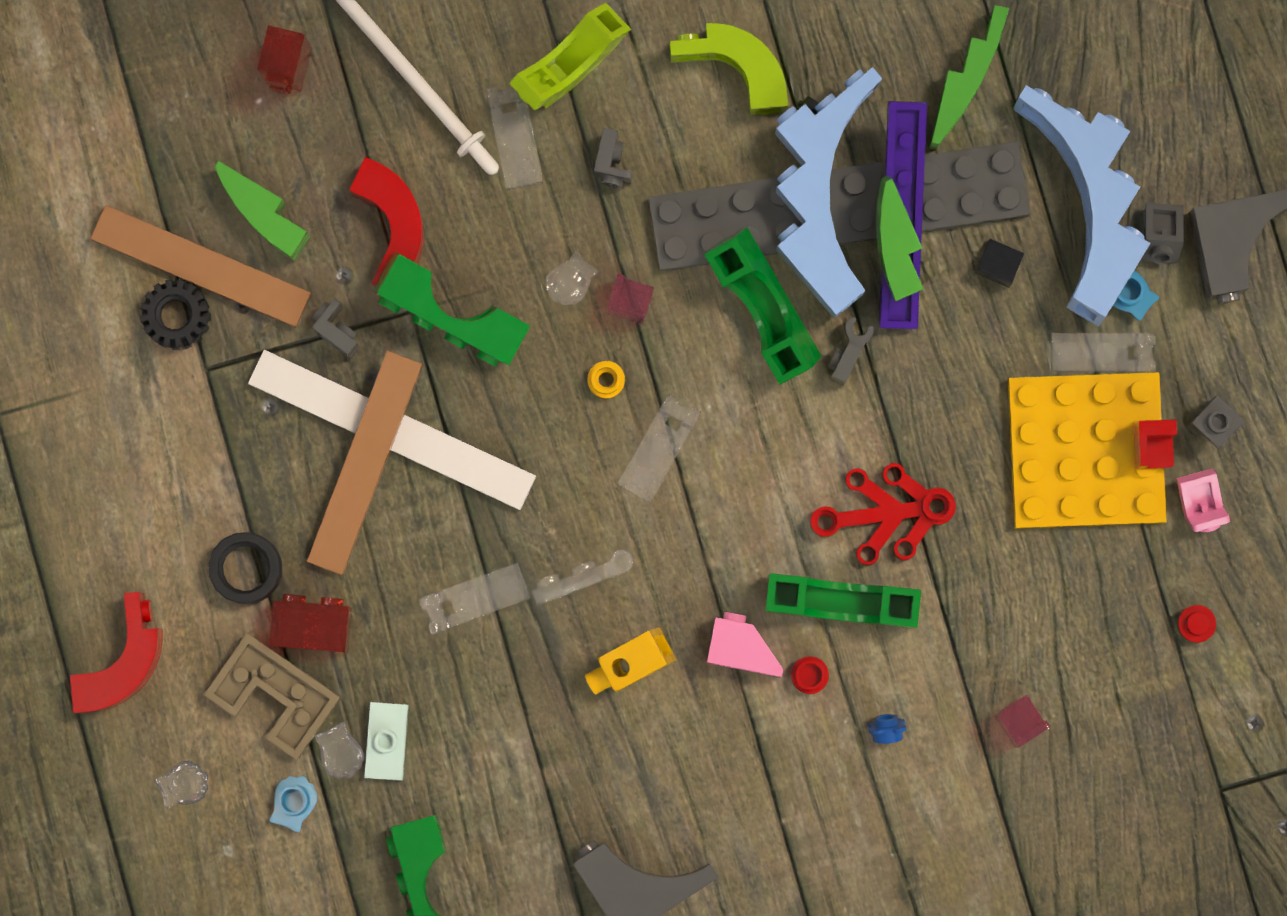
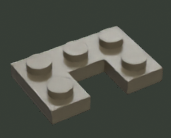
[204,633,341,760]

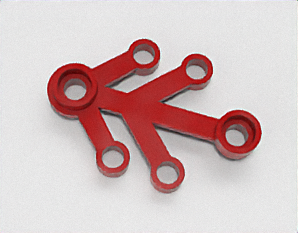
[810,463,956,566]

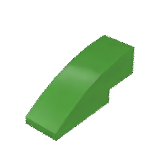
[215,161,310,262]
[876,176,924,301]

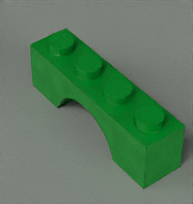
[704,227,822,385]
[373,252,530,367]
[764,573,921,629]
[386,814,447,916]

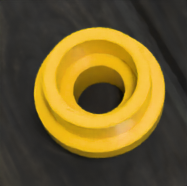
[587,361,625,399]

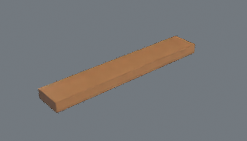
[90,205,312,328]
[307,350,423,575]

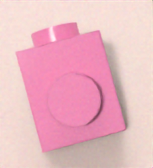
[1176,468,1230,532]

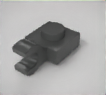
[828,316,874,386]

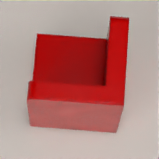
[1133,419,1177,469]

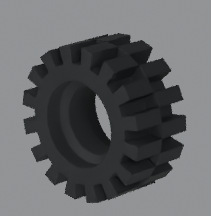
[140,280,211,350]

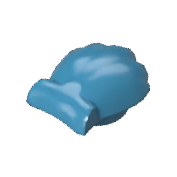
[1113,270,1159,321]
[269,776,318,832]

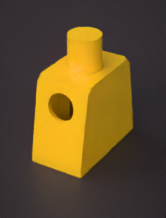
[585,627,677,695]

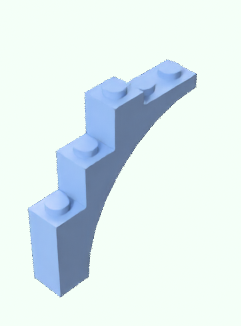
[775,67,882,319]
[1013,85,1150,327]

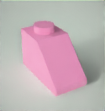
[707,612,783,677]

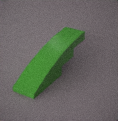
[929,5,1009,150]

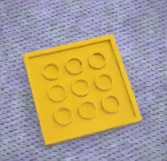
[1008,372,1167,529]

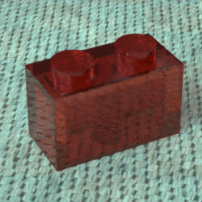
[257,25,312,95]
[269,594,352,653]

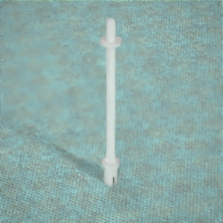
[336,0,499,175]

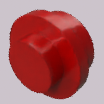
[1178,605,1216,643]
[791,656,829,694]

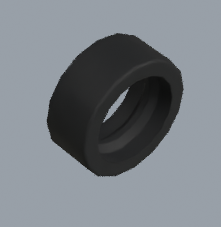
[208,532,282,604]

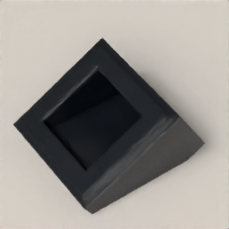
[975,239,1024,288]

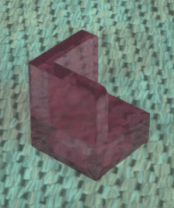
[607,274,654,325]
[994,695,1051,748]

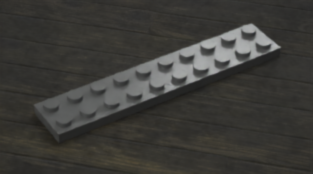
[649,141,1030,272]

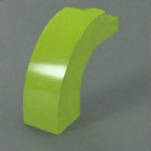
[509,2,631,110]
[670,23,788,116]

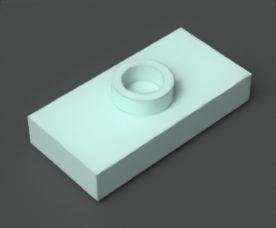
[364,702,409,781]

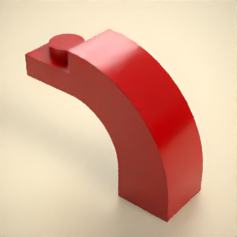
[349,157,424,287]
[70,592,163,713]

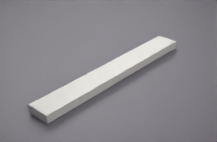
[248,350,536,511]

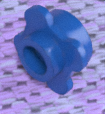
[867,714,907,744]

